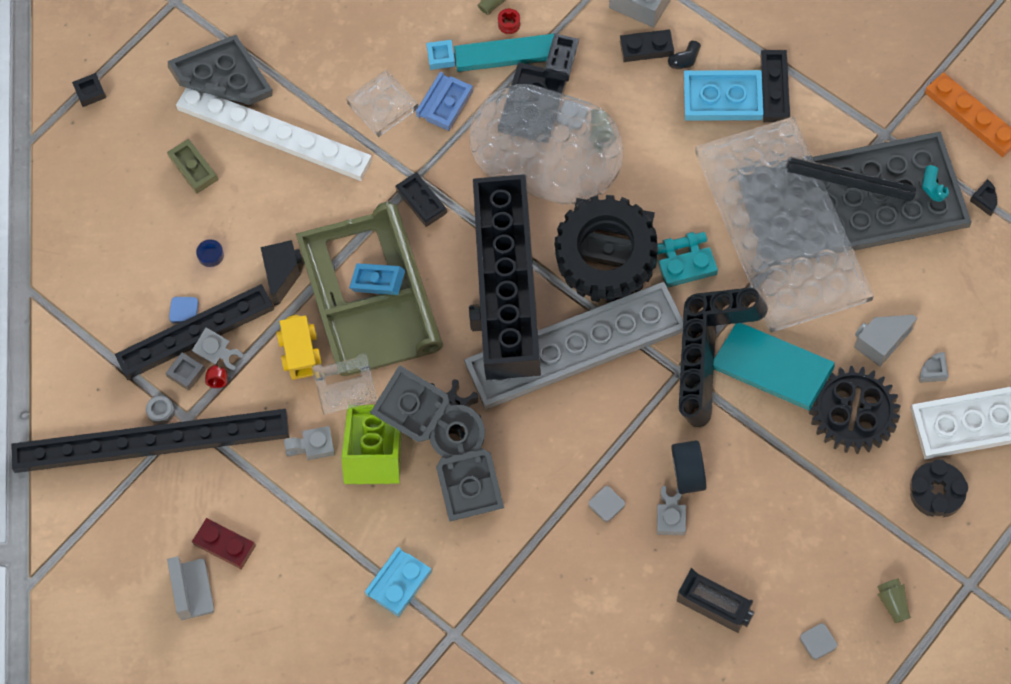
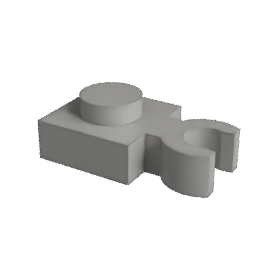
[192,328,243,370]
[657,486,686,535]

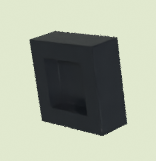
[72,73,106,107]

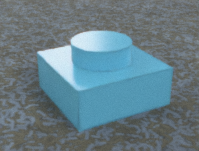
[426,40,455,70]

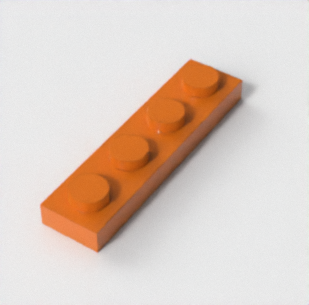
[924,72,1011,157]

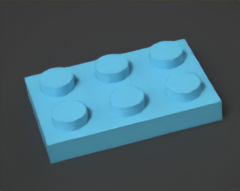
[683,70,763,121]

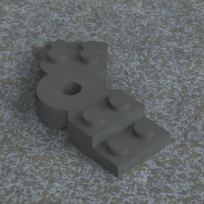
[370,365,504,522]

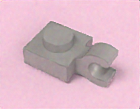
[284,426,334,460]

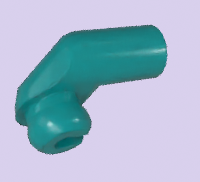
[922,165,949,202]

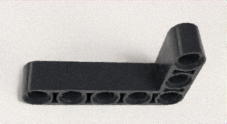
[679,288,768,427]

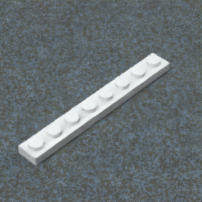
[176,88,372,181]

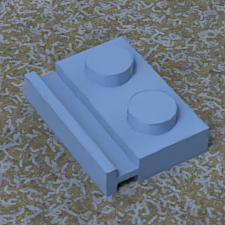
[416,72,473,131]

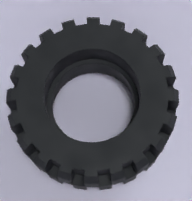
[554,195,658,303]

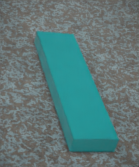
[454,34,554,72]

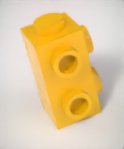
[276,315,322,380]

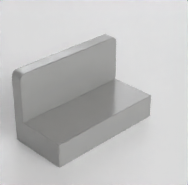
[167,556,215,620]

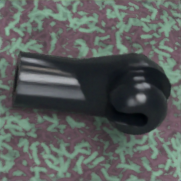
[668,41,701,69]

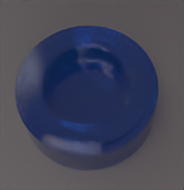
[196,239,224,267]

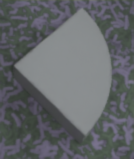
[919,352,948,383]

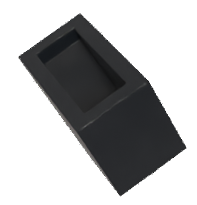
[260,240,303,305]

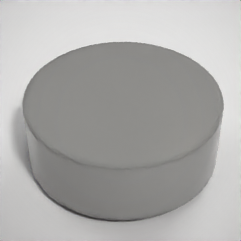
[146,396,175,424]

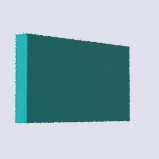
[713,323,835,411]

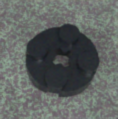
[910,459,969,517]

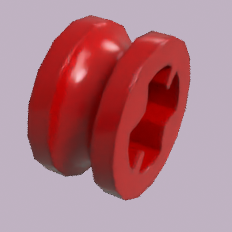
[498,8,521,34]

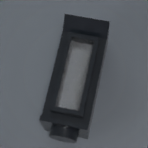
[677,568,755,633]

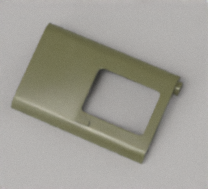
[296,202,443,376]

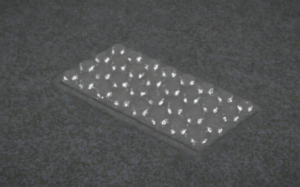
[695,116,874,333]

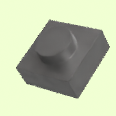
[166,352,205,391]

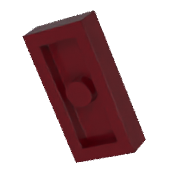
[192,518,256,570]

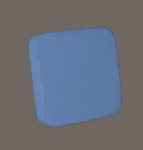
[169,297,199,323]

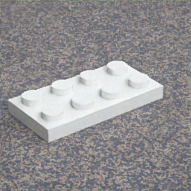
[910,387,1011,459]

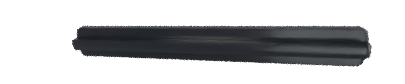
[786,157,916,201]

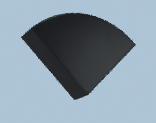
[970,179,997,216]
[469,304,482,332]

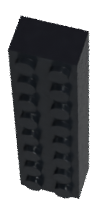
[473,174,541,380]

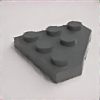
[168,35,272,105]

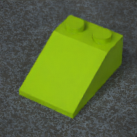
[341,405,402,485]

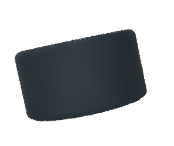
[671,440,707,494]

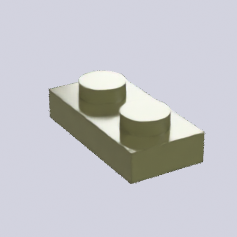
[167,139,218,194]

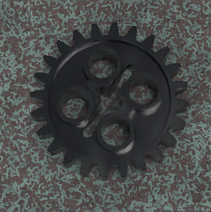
[809,366,901,454]

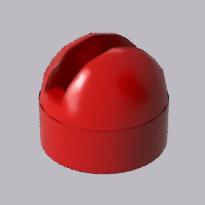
[205,365,227,388]

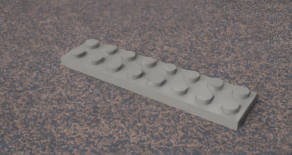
[464,282,683,410]

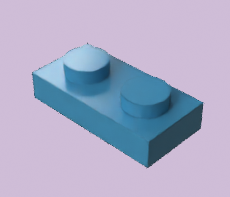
[349,263,405,295]

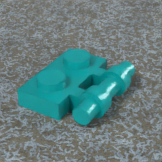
[657,232,718,288]

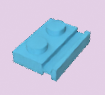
[365,547,432,617]

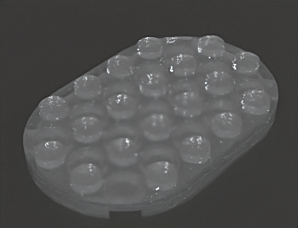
[470,84,623,205]

